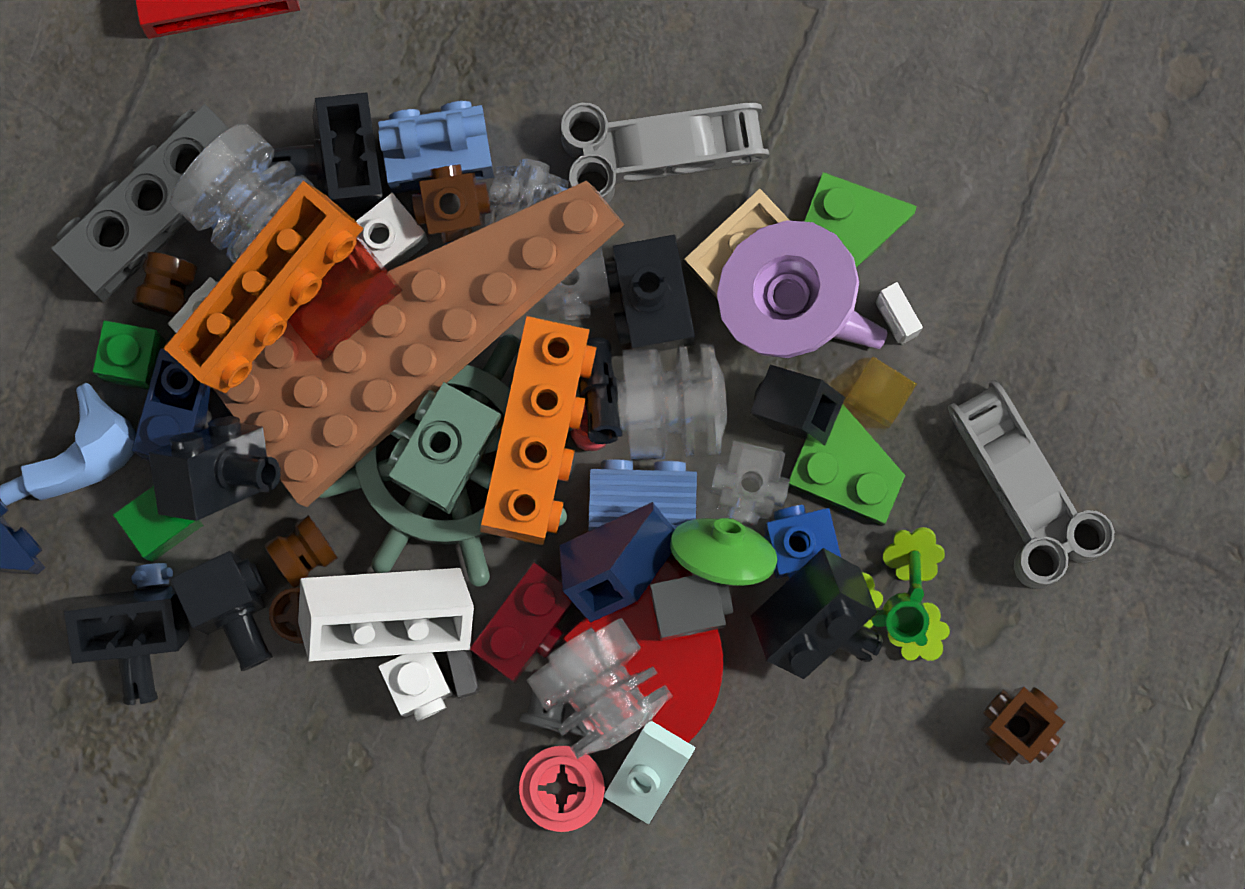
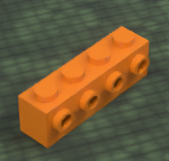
[164,181,364,393]
[480,316,596,545]

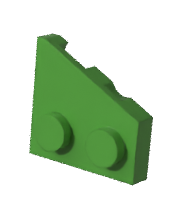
[804,172,917,268]
[787,405,906,526]

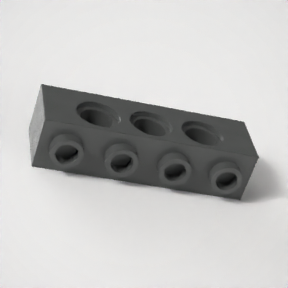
[51,104,255,302]

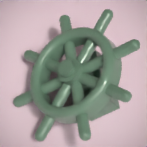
[319,334,573,587]

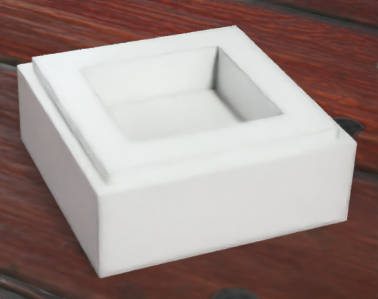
[876,282,923,345]

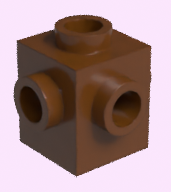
[412,164,491,243]
[981,687,1065,765]

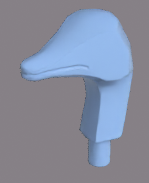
[0,382,136,505]

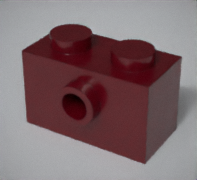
[470,563,574,684]

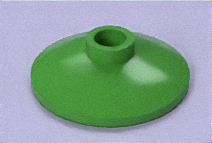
[670,518,777,586]

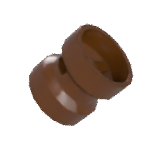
[132,252,197,317]
[265,515,338,588]
[269,588,304,644]

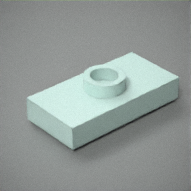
[604,720,696,824]

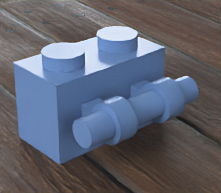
[378,101,494,194]

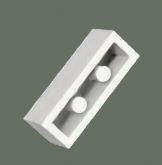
[298,568,474,661]

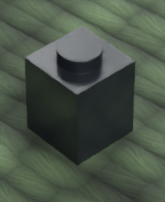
[750,364,845,446]

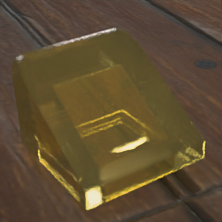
[845,357,917,429]

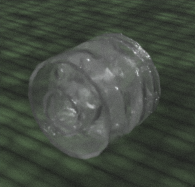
[170,123,315,264]
[616,344,727,461]
[527,618,673,759]

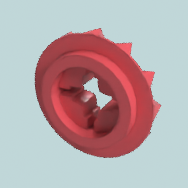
[519,746,605,832]

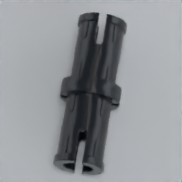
[579,337,623,444]

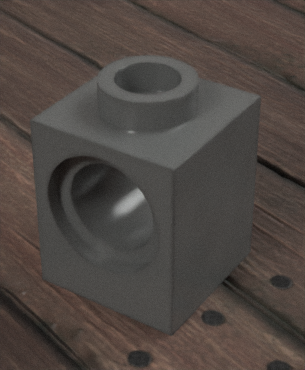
[650,575,733,641]

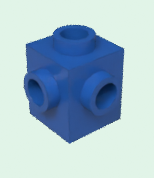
[763,505,841,579]

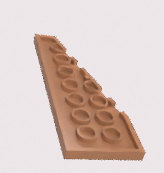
[213,181,625,507]

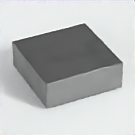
[447,650,480,698]

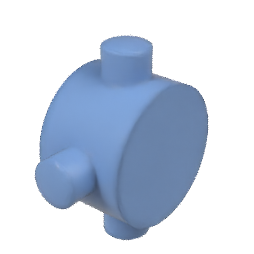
[131,563,173,589]

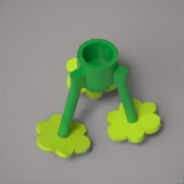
[862,527,950,661]

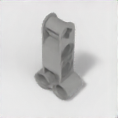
[561,103,770,204]
[948,380,1115,589]

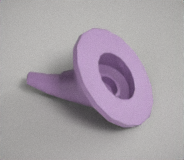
[717,220,887,358]

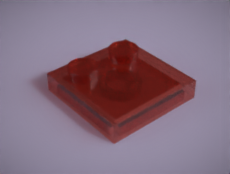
[288,235,403,360]

